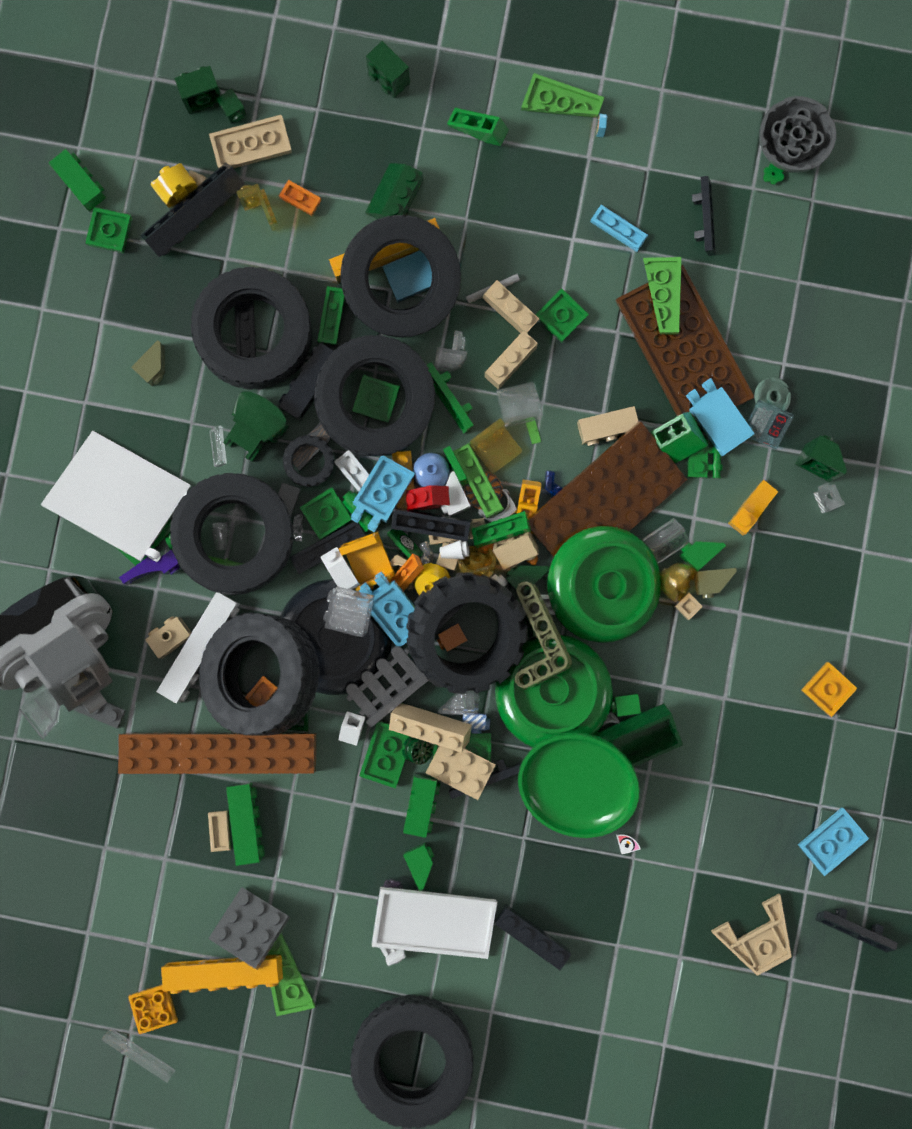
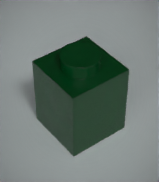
[216,88,246,124]

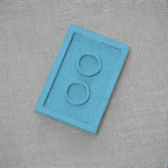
[798,807,869,876]

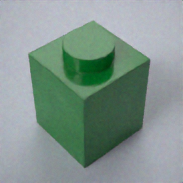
[611,694,641,717]

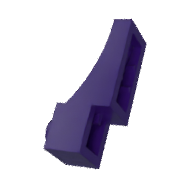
[119,550,181,585]

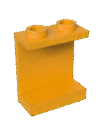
[339,532,395,591]

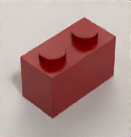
[406,485,450,510]

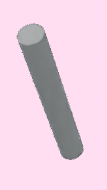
[466,274,520,304]

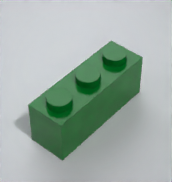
[49,149,106,212]

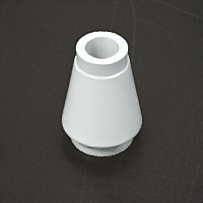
[440,540,469,559]

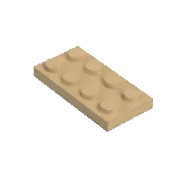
[209,115,292,168]

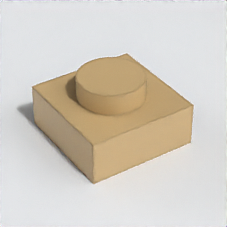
[674,593,703,620]

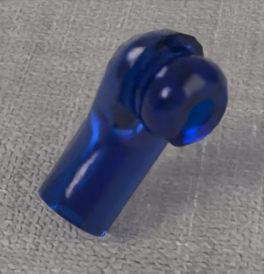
[544,471,563,497]

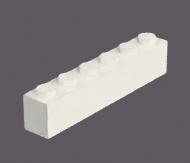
[157,592,240,704]

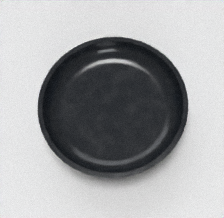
[280,579,392,695]

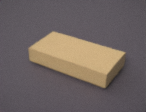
[208,810,232,852]

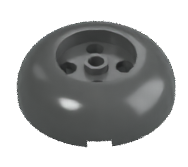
[759,96,836,173]

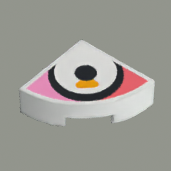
[616,834,640,854]

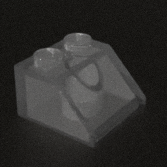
[496,382,543,427]

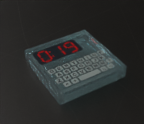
[747,400,794,450]

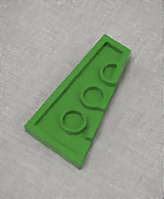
[521,73,604,118]
[643,257,682,334]
[267,933,316,1016]

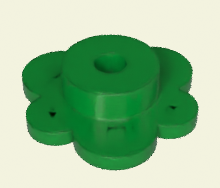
[763,163,784,185]

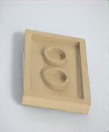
[426,746,496,800]

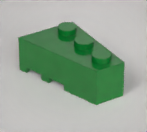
[403,773,441,838]

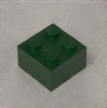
[366,41,410,98]
[174,66,221,114]

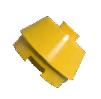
[413,563,450,595]

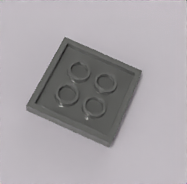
[208,887,290,970]

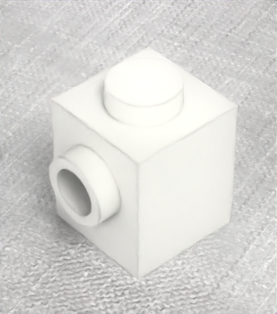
[338,711,365,746]

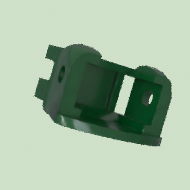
[223,391,289,462]

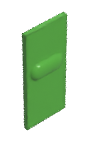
[526,420,541,444]

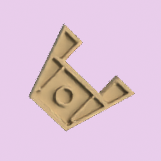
[711,894,792,976]

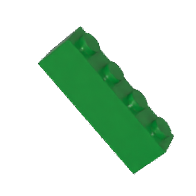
[226,782,265,866]

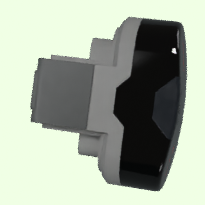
[0,576,113,714]

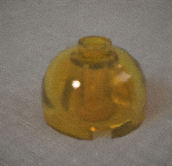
[458,545,497,577]
[660,563,696,602]

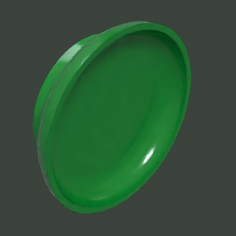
[547,526,661,643]
[495,635,613,747]
[518,732,639,838]

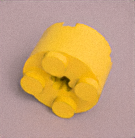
[151,163,197,208]

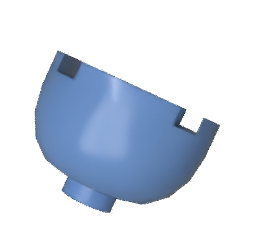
[412,453,450,487]

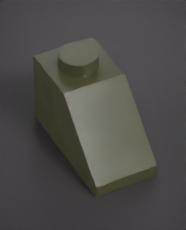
[131,340,165,386]
[694,568,737,599]

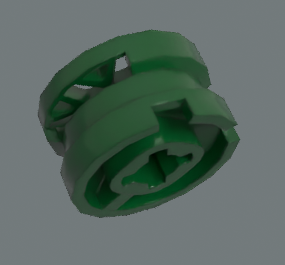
[402,736,433,765]

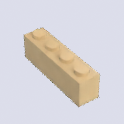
[389,703,472,753]

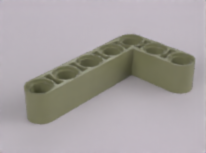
[515,582,572,688]

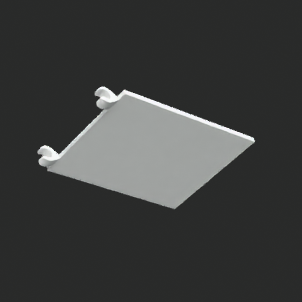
[41,431,191,562]

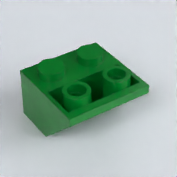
[651,412,708,463]

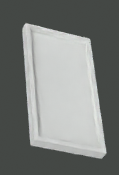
[372,887,497,959]

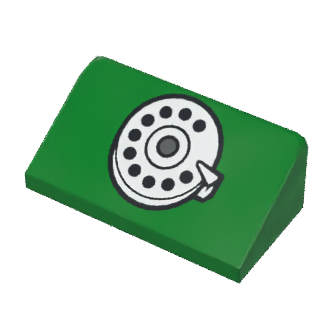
[387,529,423,558]

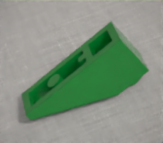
[447,108,509,146]

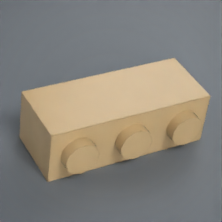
[482,280,539,333]
[485,330,538,390]
[577,406,638,446]

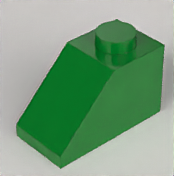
[679,541,726,573]
[403,843,435,891]

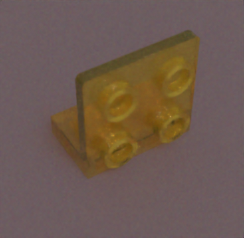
[470,418,522,474]

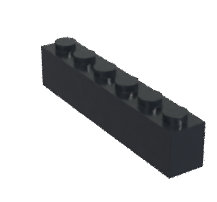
[140,162,245,257]

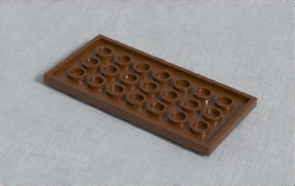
[615,265,754,427]
[528,421,687,558]

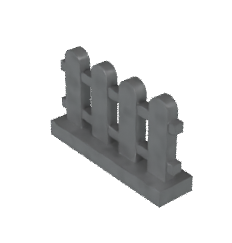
[346,646,428,727]

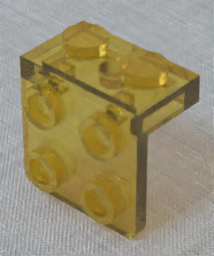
[236,184,277,231]

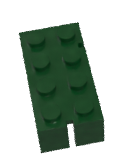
[594,703,683,767]

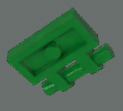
[687,440,723,479]

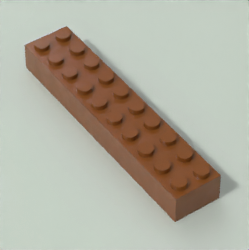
[118,733,316,774]

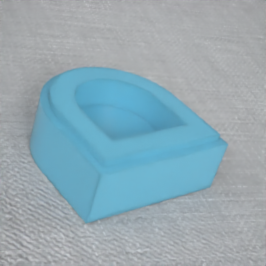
[597,114,607,137]

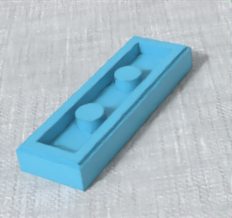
[590,205,648,252]

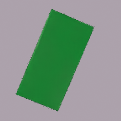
[443,446,468,487]

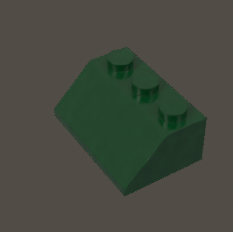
[365,163,423,219]
[795,435,847,482]

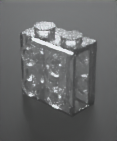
[323,586,374,637]

